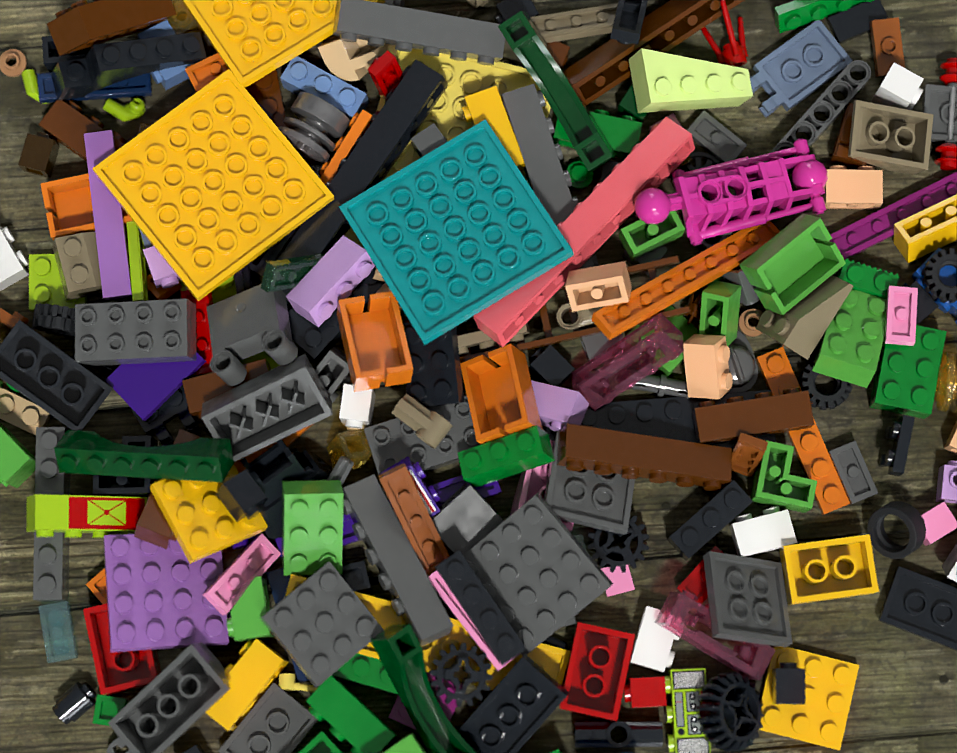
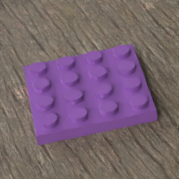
[103,534,229,652]

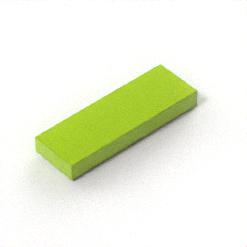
[126,221,149,301]

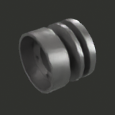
[279,92,350,163]

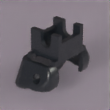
[240,439,343,539]

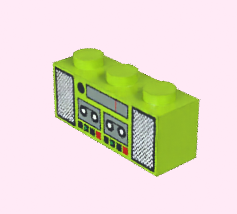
[665,668,711,753]

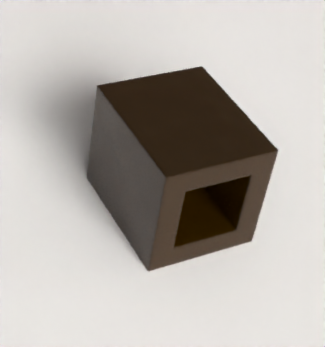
[18,132,60,178]

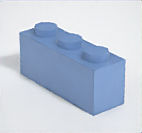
[280,56,369,121]

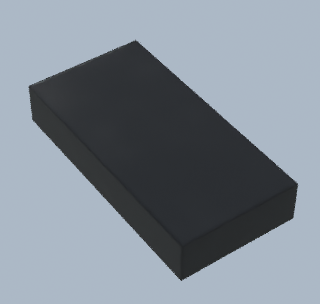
[827,0,888,44]

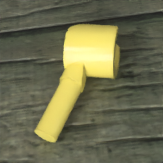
[279,673,319,693]

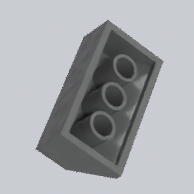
[108,642,231,753]

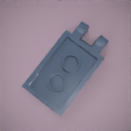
[750,20,853,118]

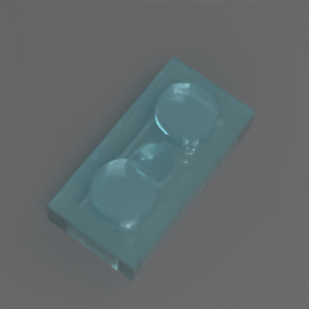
[38,601,78,664]

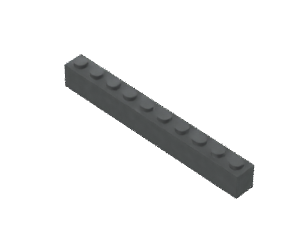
[501,84,625,364]

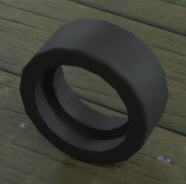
[867,501,926,559]

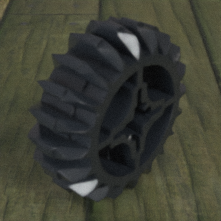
[695,672,764,752]

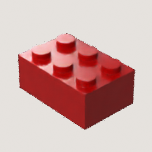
[83,603,161,695]
[559,622,635,721]

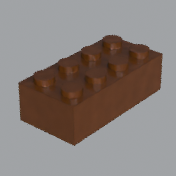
[47,0,176,56]

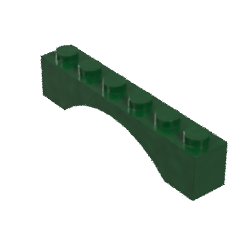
[498,10,616,171]
[54,430,234,482]
[370,624,476,753]

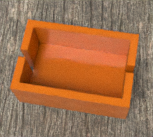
[40,173,133,241]
[337,291,413,392]
[460,344,542,444]

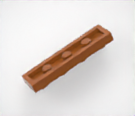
[378,463,450,576]

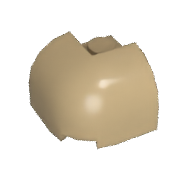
[318,35,397,81]

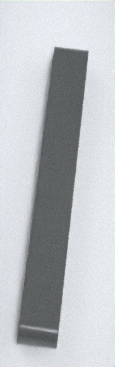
[698,60,871,252]

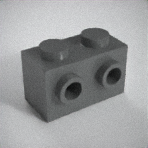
[315,346,351,404]

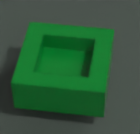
[92,694,128,726]

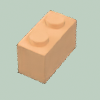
[822,165,883,210]
[565,261,632,312]
[682,334,733,399]

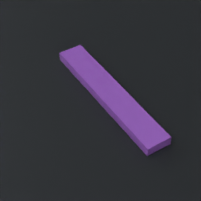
[84,130,132,300]

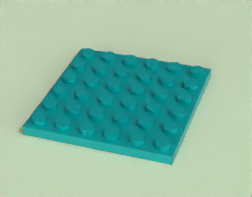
[339,119,574,345]

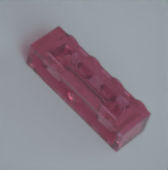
[572,313,684,410]
[654,590,775,681]

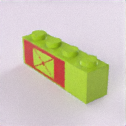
[26,494,147,538]

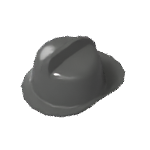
[728,330,758,393]

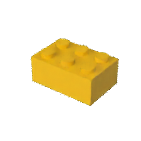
[779,534,879,605]
[205,639,289,731]

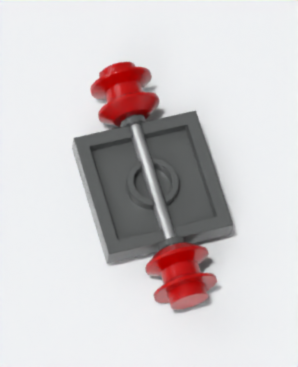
[922,58,957,170]

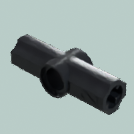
[574,721,663,748]

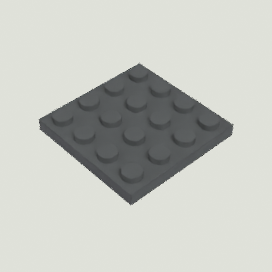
[463,493,613,656]

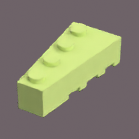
[628,48,753,113]

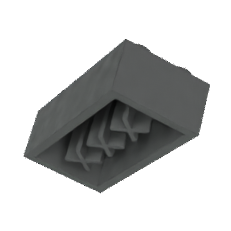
[75,299,197,366]
[201,354,333,462]
[364,395,481,474]

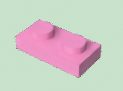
[885,286,918,346]

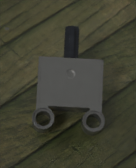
[207,265,298,386]

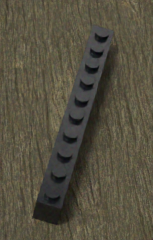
[258,60,448,311]

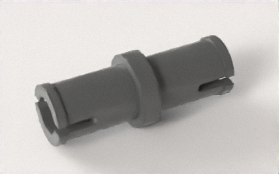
[632,372,689,398]

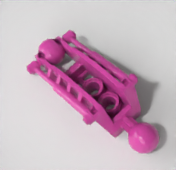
[635,138,828,246]

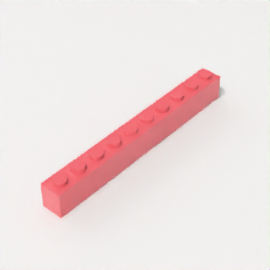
[473,116,695,347]

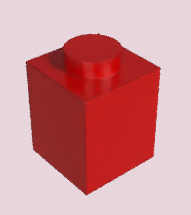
[624,676,667,708]

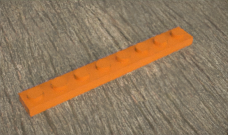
[591,220,780,340]

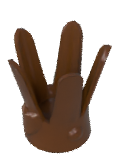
[684,285,708,325]

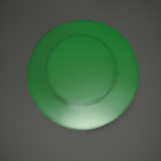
[566,161,593,189]

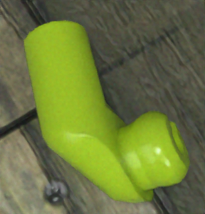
[21,69,49,104]
[103,98,145,122]

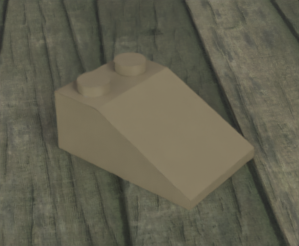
[848,100,934,175]
[53,230,148,301]
[755,275,853,360]

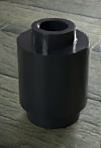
[52,682,97,725]

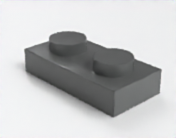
[687,110,747,163]
[828,440,878,505]

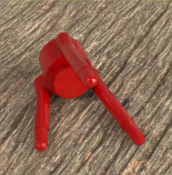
[701,0,748,67]

